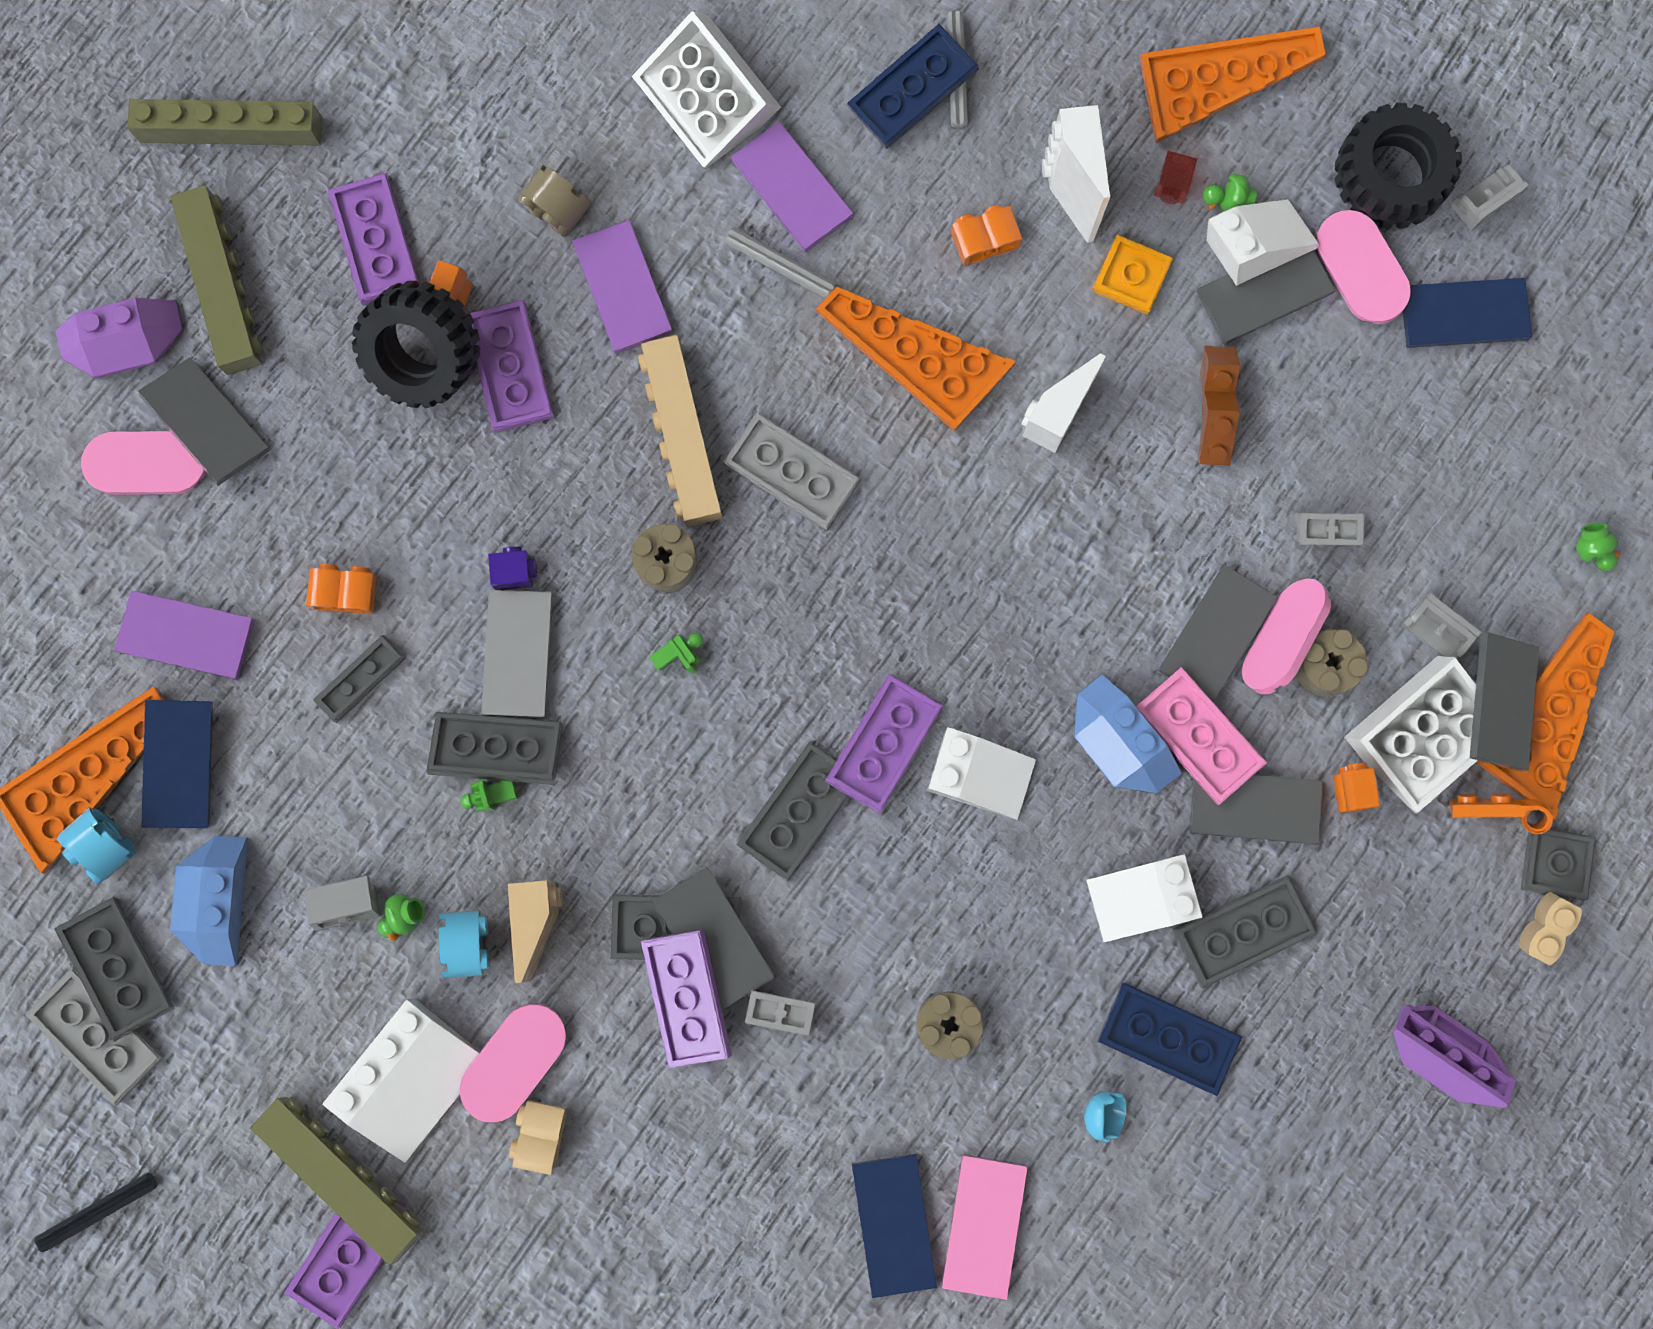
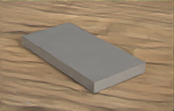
[723,412,861,531]
[481,590,553,718]
[26,967,164,1105]

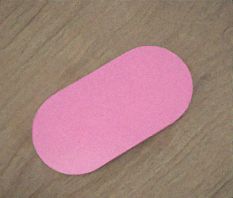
[1316,210,1411,324]
[81,431,207,495]
[1242,579,1331,694]
[460,1004,566,1122]

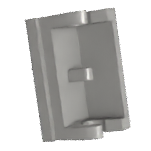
[1451,165,1529,231]
[1293,513,1364,545]
[1401,593,1482,659]
[304,876,380,931]
[745,990,815,1036]

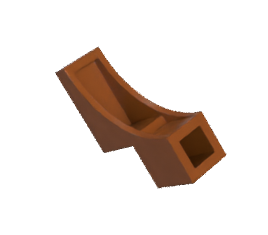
[1198,346,1240,466]

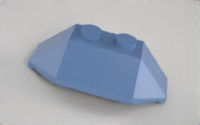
[1074,675,1182,793]
[170,836,248,966]

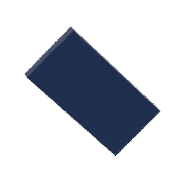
[847,24,979,149]
[1403,278,1532,348]
[141,700,213,829]
[1097,982,1243,1096]
[852,1154,937,1298]

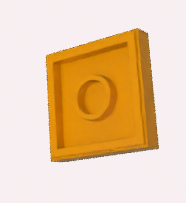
[1092,234,1173,315]

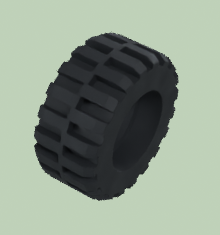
[1334,102,1462,229]
[352,280,481,408]

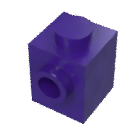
[488,547,537,590]

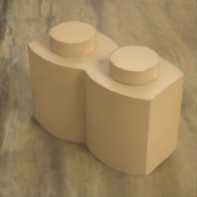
[1519,892,1582,966]
[509,1100,568,1175]

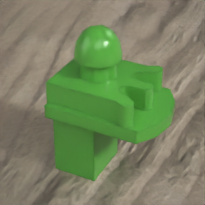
[649,633,703,674]
[460,780,518,812]

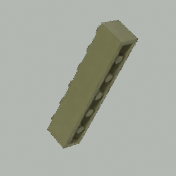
[127,99,322,146]
[170,185,264,375]
[250,1097,425,1265]

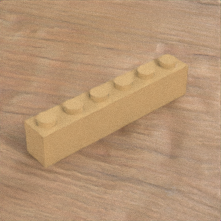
[638,335,723,527]

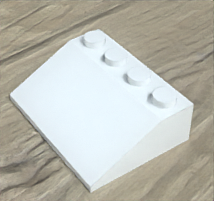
[632,11,781,168]
[1042,105,1110,243]
[1345,656,1478,813]
[323,998,480,1163]

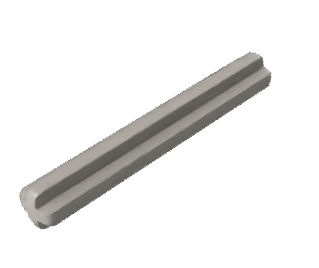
[947,11,968,128]
[725,228,835,299]

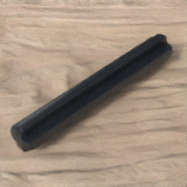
[34,1173,157,1252]

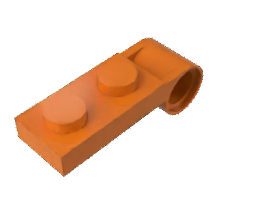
[1449,793,1553,834]

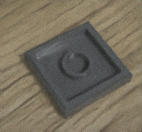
[1521,829,1596,901]

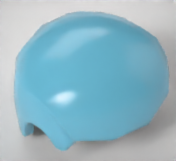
[1084,1091,1127,1142]

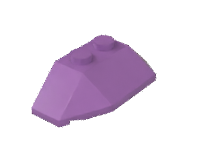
[56,298,184,379]
[1393,1005,1516,1108]

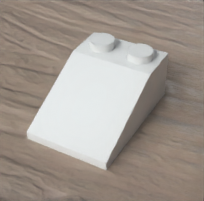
[1206,199,1319,286]
[1021,353,1106,453]
[927,727,1036,820]
[1086,854,1202,942]

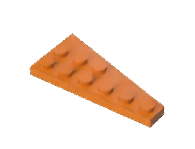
[1140,27,1326,144]
[816,287,1016,432]
[1476,612,1614,820]
[0,687,165,874]

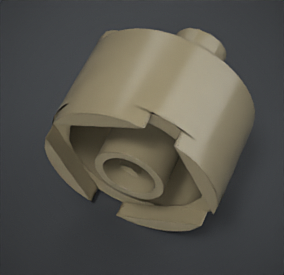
[518,164,592,237]
[632,524,698,593]
[1296,629,1368,697]
[916,991,983,1059]

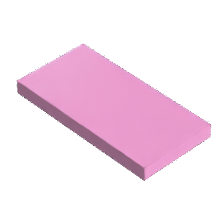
[1136,667,1267,805]
[941,1154,1028,1300]

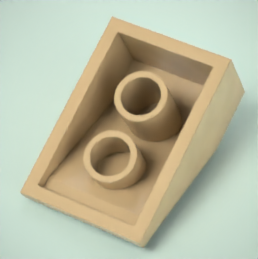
[508,880,563,983]

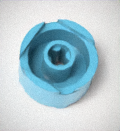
[57,807,136,884]
[439,911,490,978]

